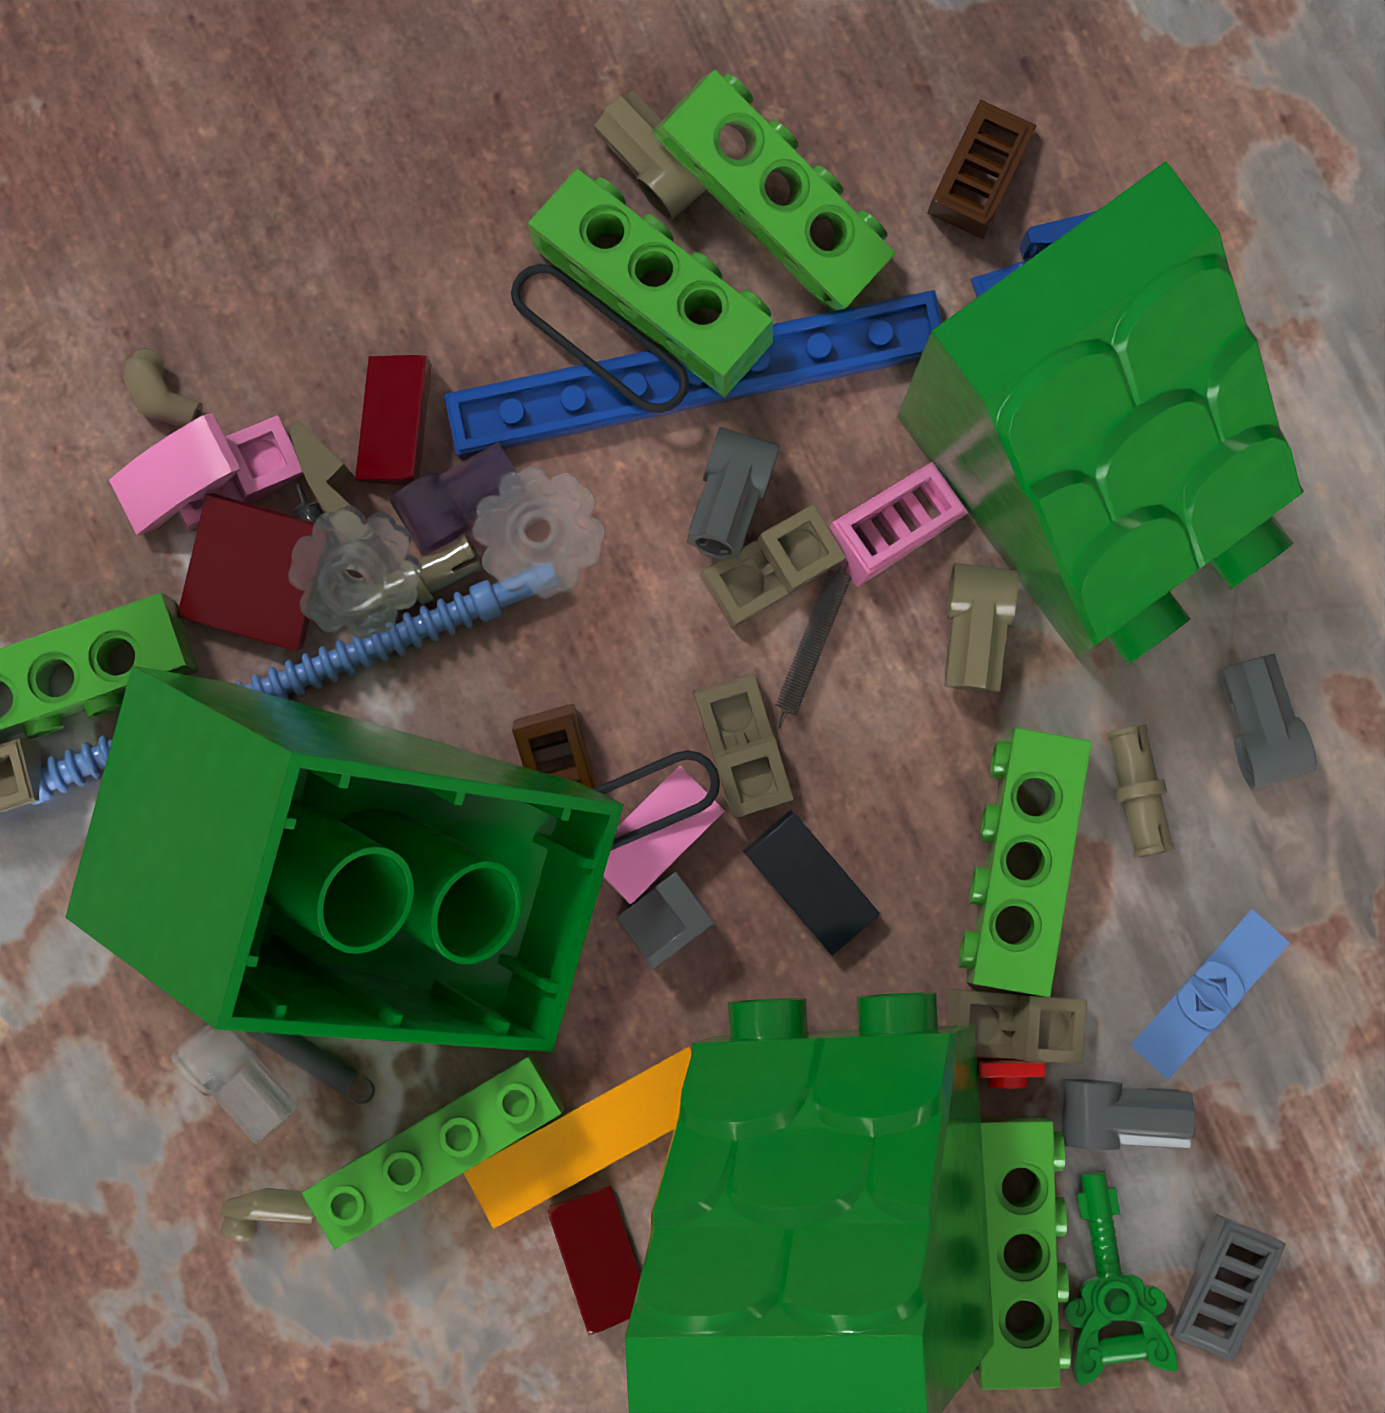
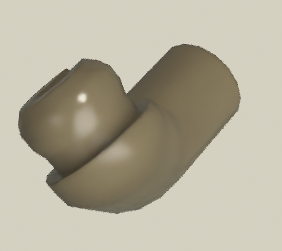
[122,348,203,428]
[220,1188,313,1241]

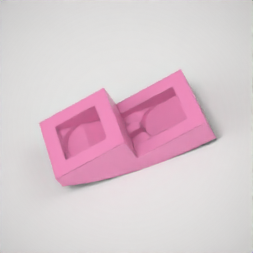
[109,413,241,535]
[177,415,304,532]
[603,765,725,905]

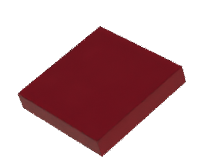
[177,493,332,652]

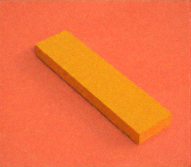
[464,1046,692,1229]

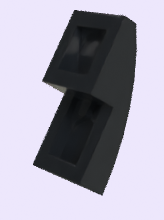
[743,810,880,956]

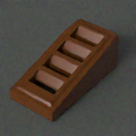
[927,99,1037,239]
[512,704,597,789]

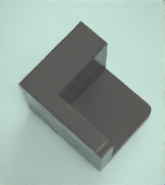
[618,872,715,970]

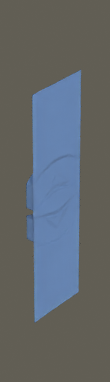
[1130,909,1290,1080]

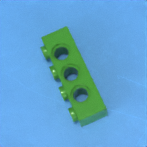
[651,69,896,311]
[528,168,773,398]
[0,592,199,744]
[958,728,1092,997]
[301,1052,566,1250]
[973,1116,1071,1390]

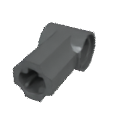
[687,426,780,560]
[1219,653,1317,790]
[1062,1079,1195,1150]

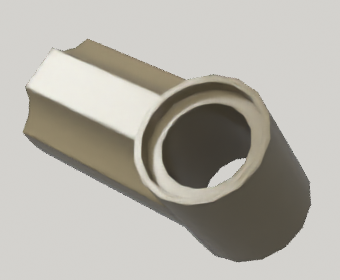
[594,90,707,221]
[944,563,1019,693]

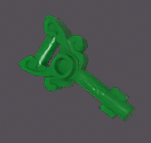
[1063,1171,1178,1386]

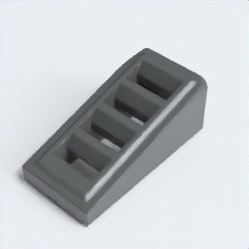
[1170,1214,1286,1361]

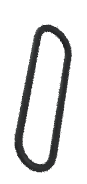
[511,264,689,413]
[593,750,720,851]

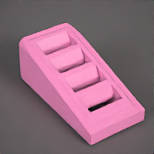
[829,461,968,587]

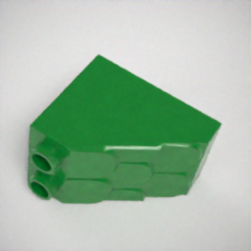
[897,161,1304,665]
[65,666,624,1052]
[625,992,994,1413]

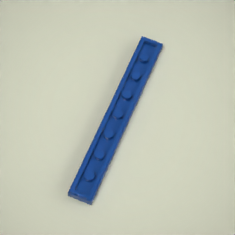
[444,290,942,459]

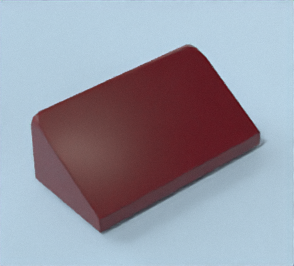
[355,355,432,487]
[547,1185,641,1336]

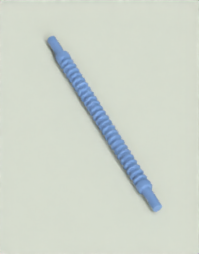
[32,561,560,805]

